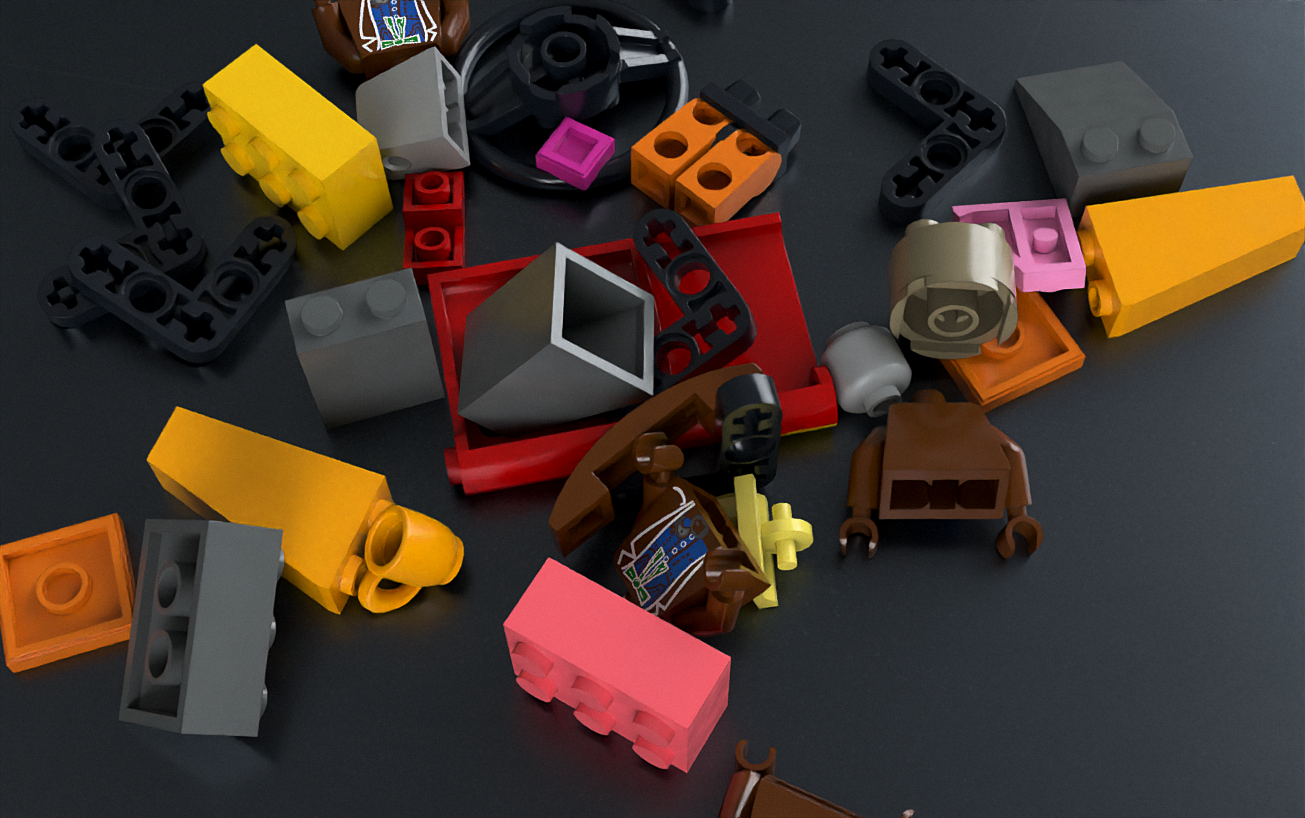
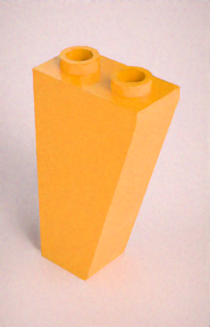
[1076,175,1305,338]
[146,406,396,614]

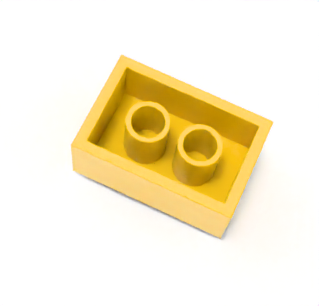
[202,44,394,251]

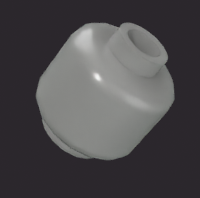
[820,321,912,417]

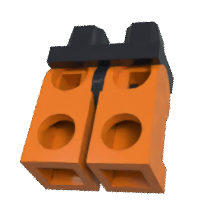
[631,78,802,228]

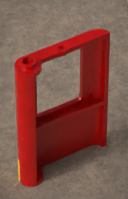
[427,212,838,496]

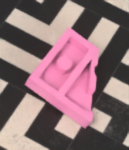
[952,198,1086,292]

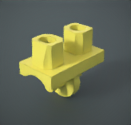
[716,474,813,609]

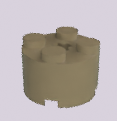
[888,219,1018,359]

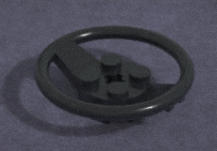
[451,0,689,191]

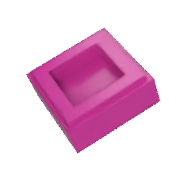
[535,116,615,191]

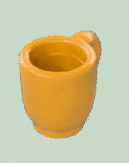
[358,505,464,613]

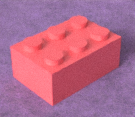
[503,557,731,773]

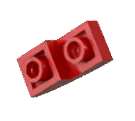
[402,171,465,285]

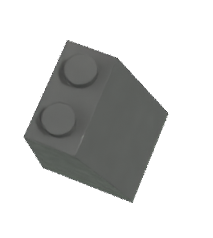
[457,242,654,438]
[284,268,445,430]

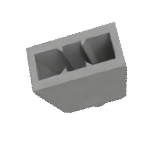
[355,46,470,181]

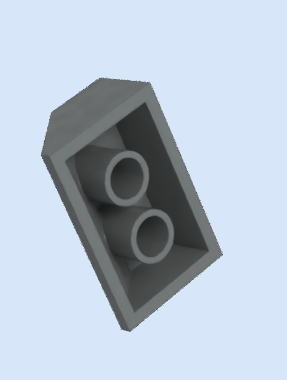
[118,519,284,737]

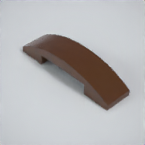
[548,363,763,558]

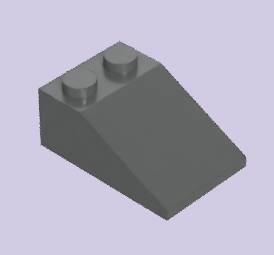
[1014,61,1193,217]

